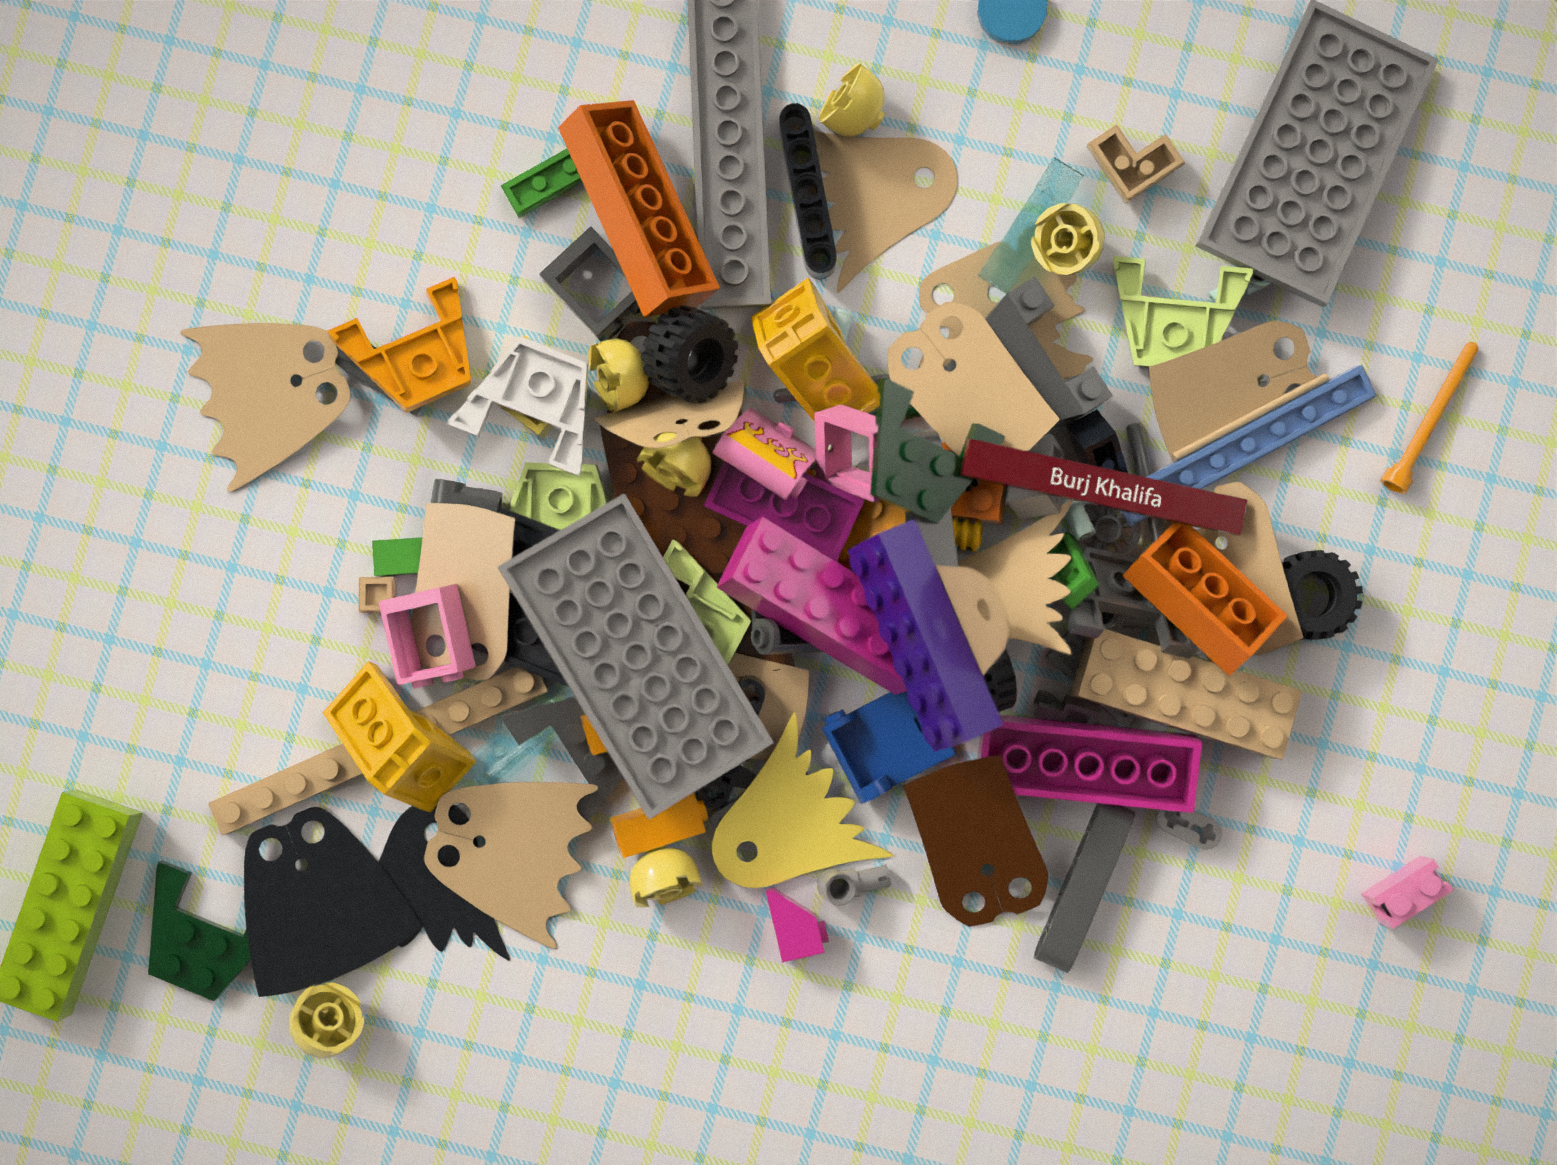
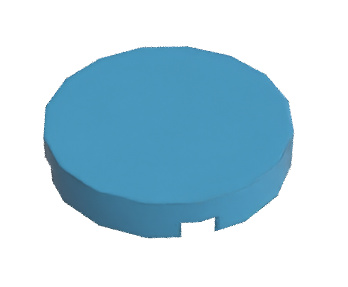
[977,0,1047,44]

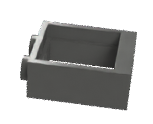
[539,226,641,341]

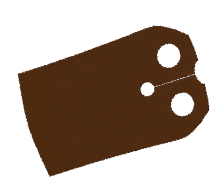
[903,755,1048,927]

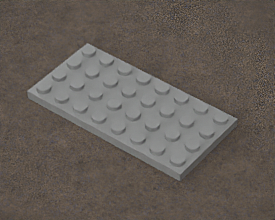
[1195,0,1439,307]
[498,493,773,819]

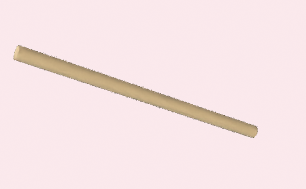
[1172,373,1329,461]

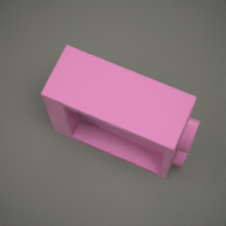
[814,405,880,502]
[378,584,476,689]

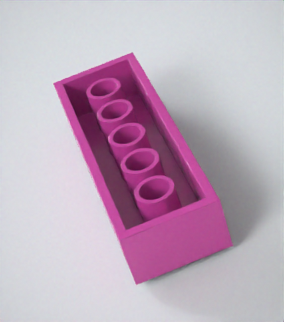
[716,517,907,695]
[977,715,1202,813]

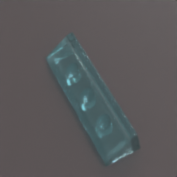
[469,683,574,785]

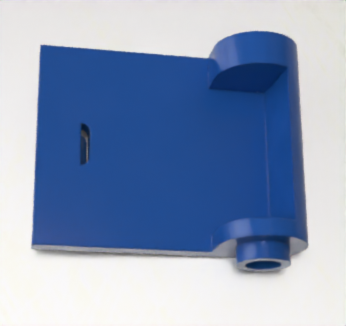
[821,691,956,804]

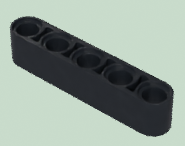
[779,103,837,279]

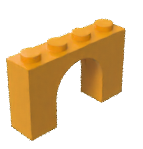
[580,715,708,858]

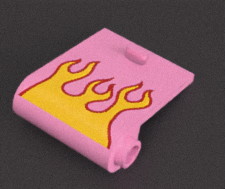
[713,407,816,501]

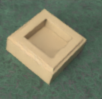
[359,577,397,613]

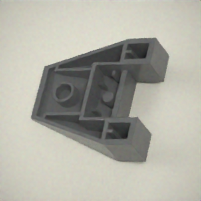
[944,276,1113,428]

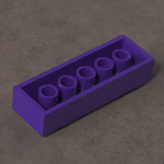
[847,519,1003,752]

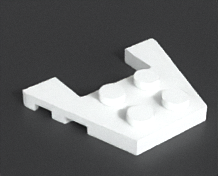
[447,336,588,477]

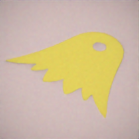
[712,712,894,888]

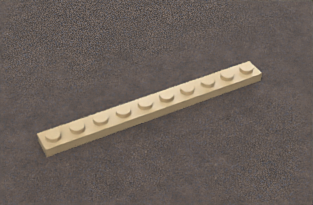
[208,666,549,836]

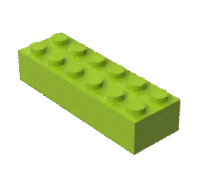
[0,790,143,1022]

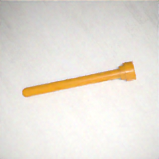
[1380,342,1478,494]

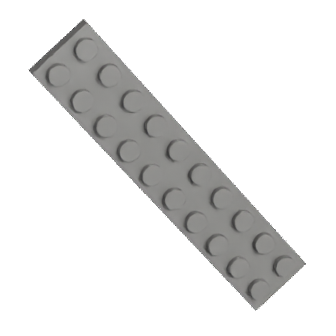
[687,0,771,309]

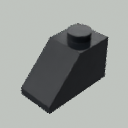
[1066,410,1128,473]

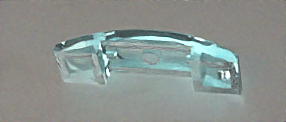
[978,157,1084,294]

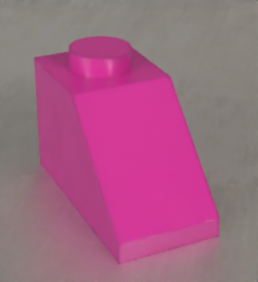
[766,887,829,963]

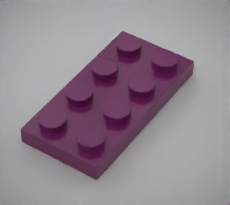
[704,461,865,562]

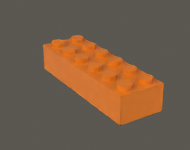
[558,100,720,318]

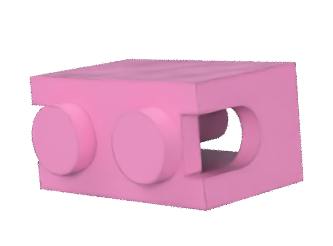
[1361,856,1453,929]

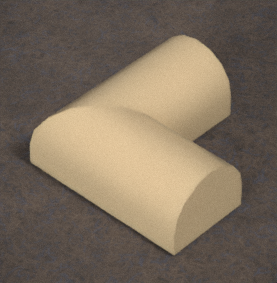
[1086,124,1185,204]

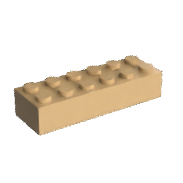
[1069,629,1302,760]

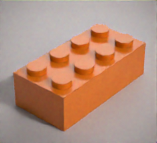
[1123,522,1288,676]

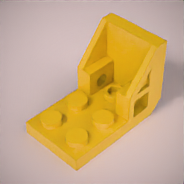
[751,278,881,423]
[322,661,477,813]

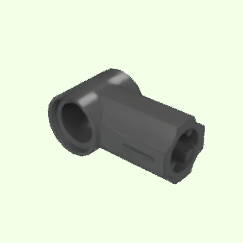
[431,479,503,512]

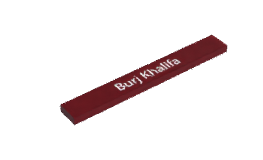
[960,439,1247,536]

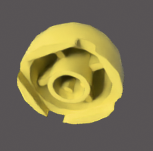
[819,63,885,137]
[1031,203,1105,275]
[588,339,649,412]
[637,428,711,496]
[629,845,703,908]
[289,982,365,1058]

